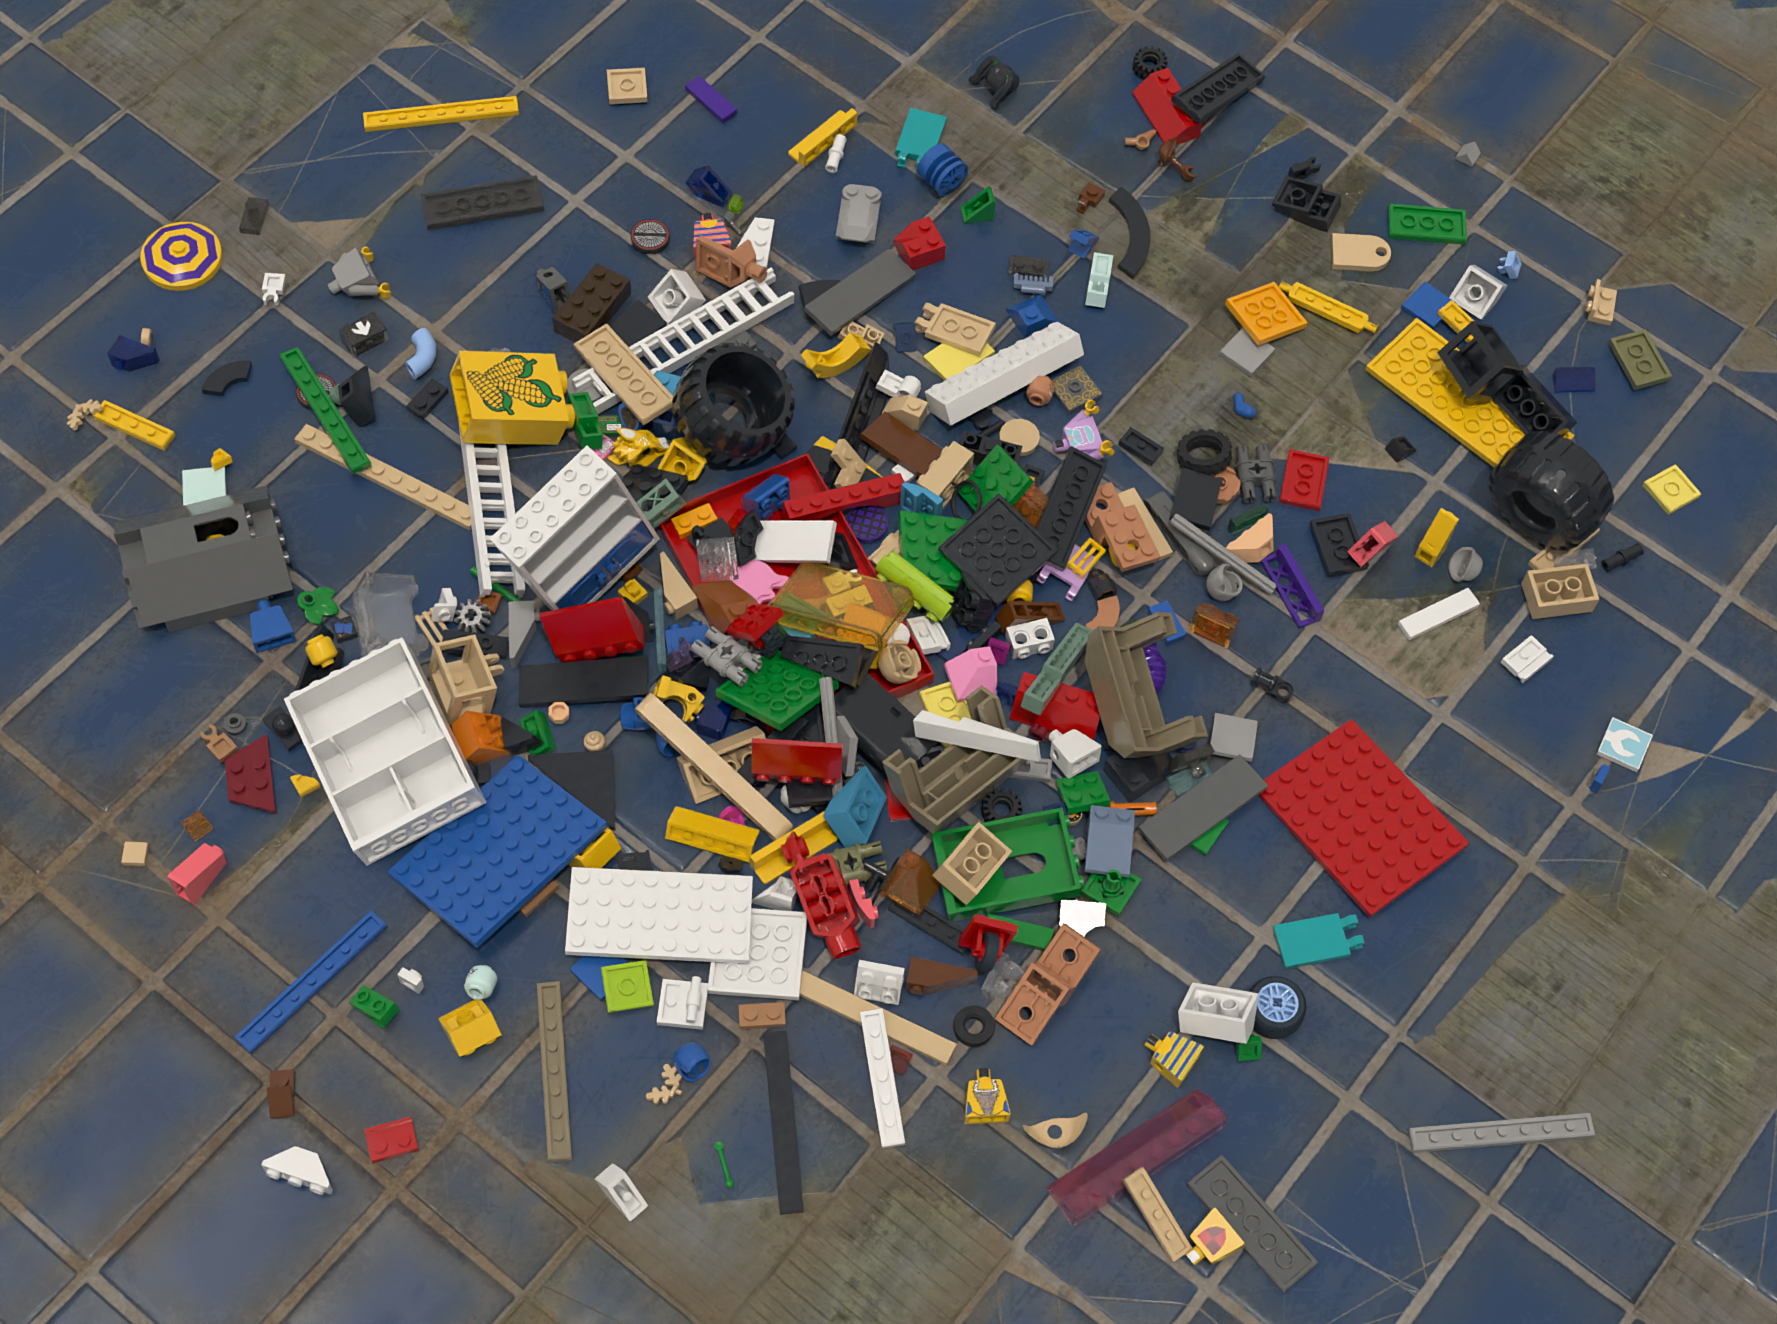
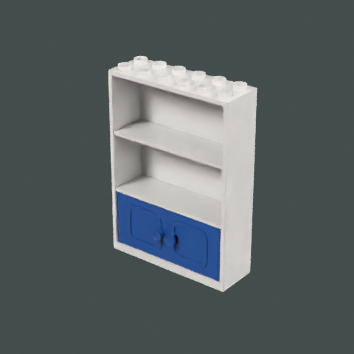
[490,446,660,610]

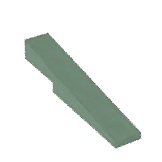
[1021,623,1093,715]

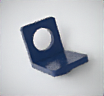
[893,322,916,352]

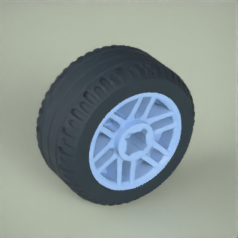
[1249,976,1307,1039]

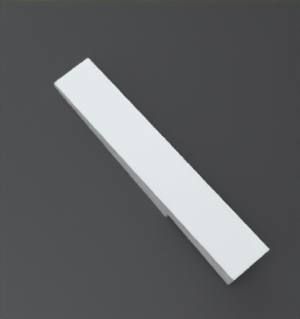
[913,710,1041,762]

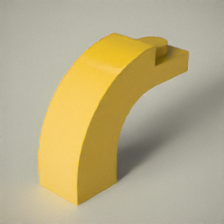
[801,333,871,378]

